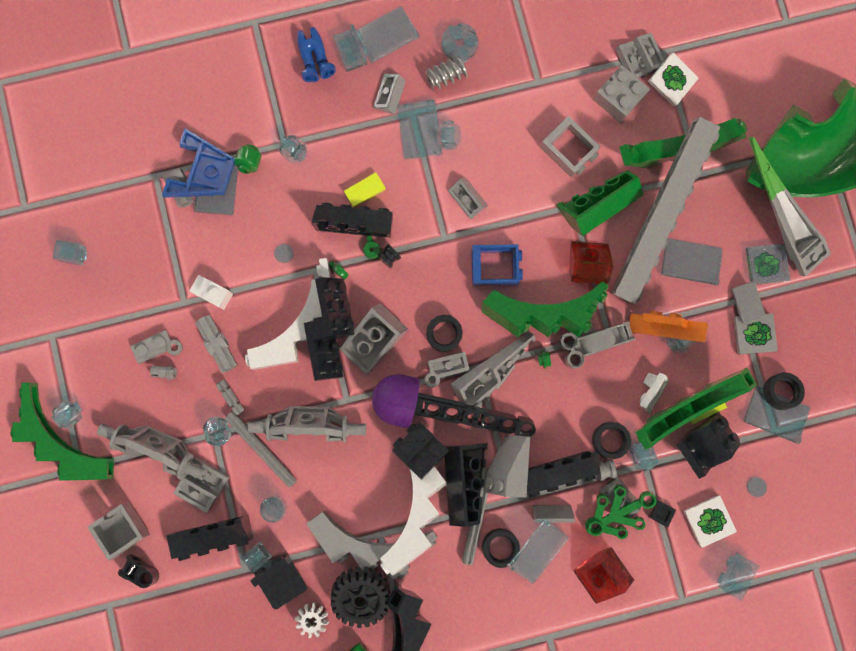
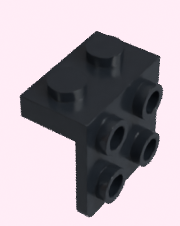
[250,555,307,609]

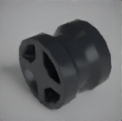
[377,245,401,269]

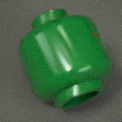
[234,144,262,174]

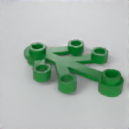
[585,484,657,539]

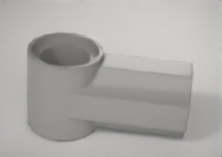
[163,167,195,208]

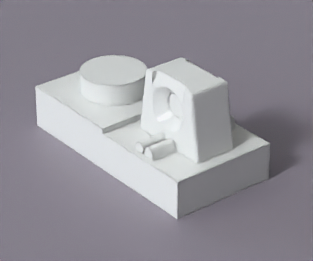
[640,373,669,414]

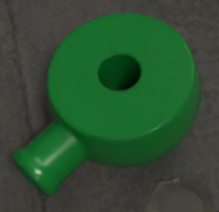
[363,235,381,259]
[329,261,349,280]

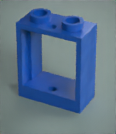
[471,244,523,286]

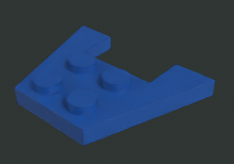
[162,128,235,198]

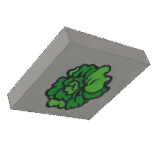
[733,313,778,355]

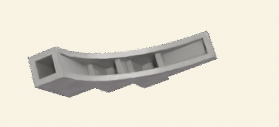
[306,510,438,580]

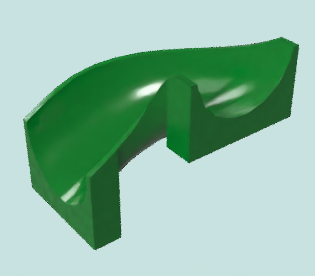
[746,78,856,198]

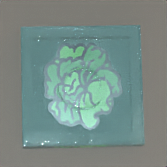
[746,244,791,285]

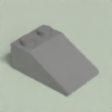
[340,304,408,375]
[485,435,530,498]

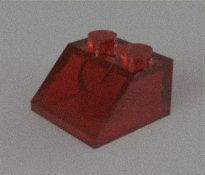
[569,241,613,284]
[574,547,634,604]

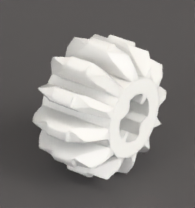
[295,602,329,638]

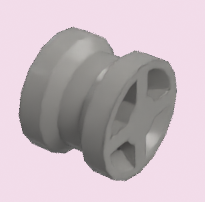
[597,459,617,481]

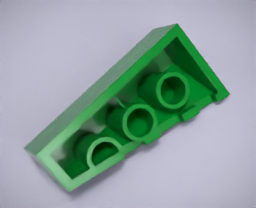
[556,170,644,236]

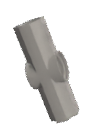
[195,315,238,373]

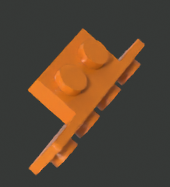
[629,311,708,342]

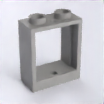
[540,116,601,178]

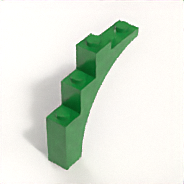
[482,281,608,338]
[635,368,757,450]
[10,383,114,481]

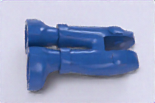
[297,27,336,82]

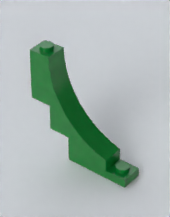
[619,118,747,169]

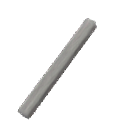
[225,412,297,487]
[462,468,489,565]

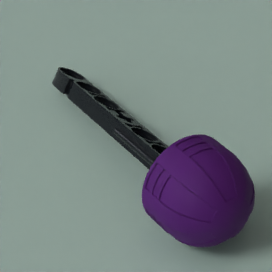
[372,374,536,437]

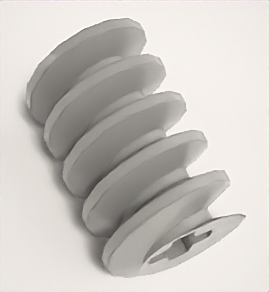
[426,56,468,92]

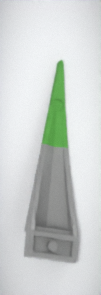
[749,137,831,276]

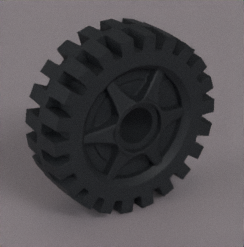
[331,566,390,628]

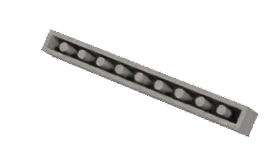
[610,117,720,304]

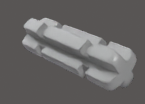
[216,380,244,415]

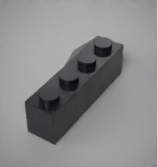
[312,203,393,238]
[444,443,488,527]
[527,450,601,498]
[167,515,253,561]

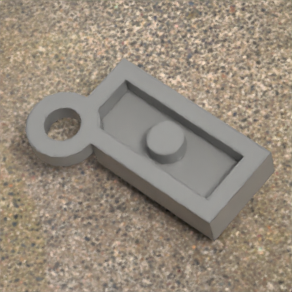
[130,330,183,364]
[425,352,470,388]

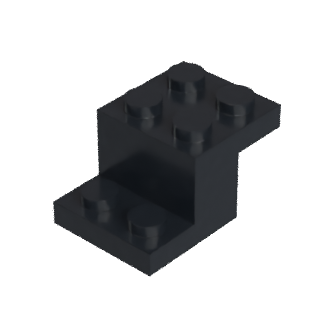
[677,412,741,479]

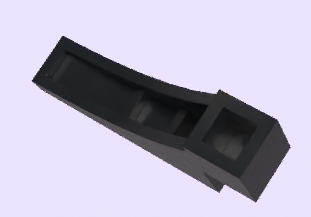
[386,586,432,651]

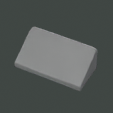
[373,74,406,114]
[448,177,488,219]
[732,282,765,324]
[599,477,641,517]
[533,505,575,523]

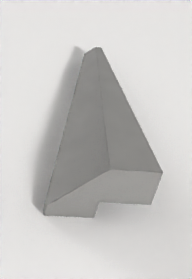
[450,332,536,416]

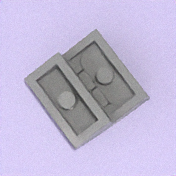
[615,33,665,79]
[173,457,230,513]

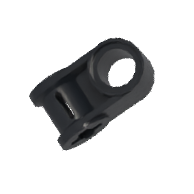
[117,554,159,588]

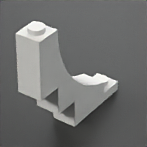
[245,258,331,370]
[380,467,447,576]

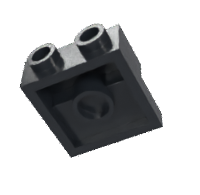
[392,422,449,480]

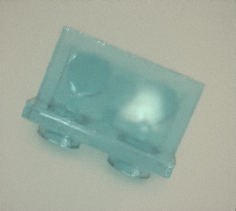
[333,24,369,72]
[717,552,760,601]

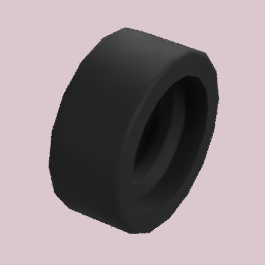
[426,315,463,352]
[763,372,805,410]
[592,422,631,459]
[482,528,520,568]

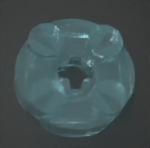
[442,23,478,63]

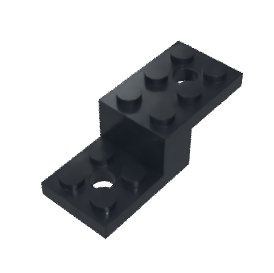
[304,277,355,381]

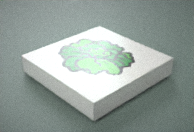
[648,52,699,107]
[683,495,737,548]

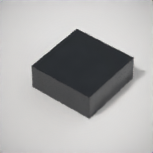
[648,500,676,527]

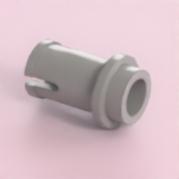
[150,365,177,381]

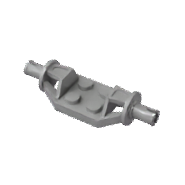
[248,406,366,443]
[97,423,208,481]

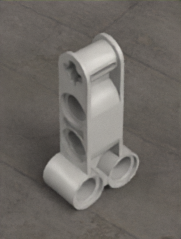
[558,321,636,369]

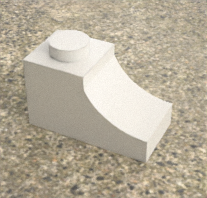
[190,275,233,310]

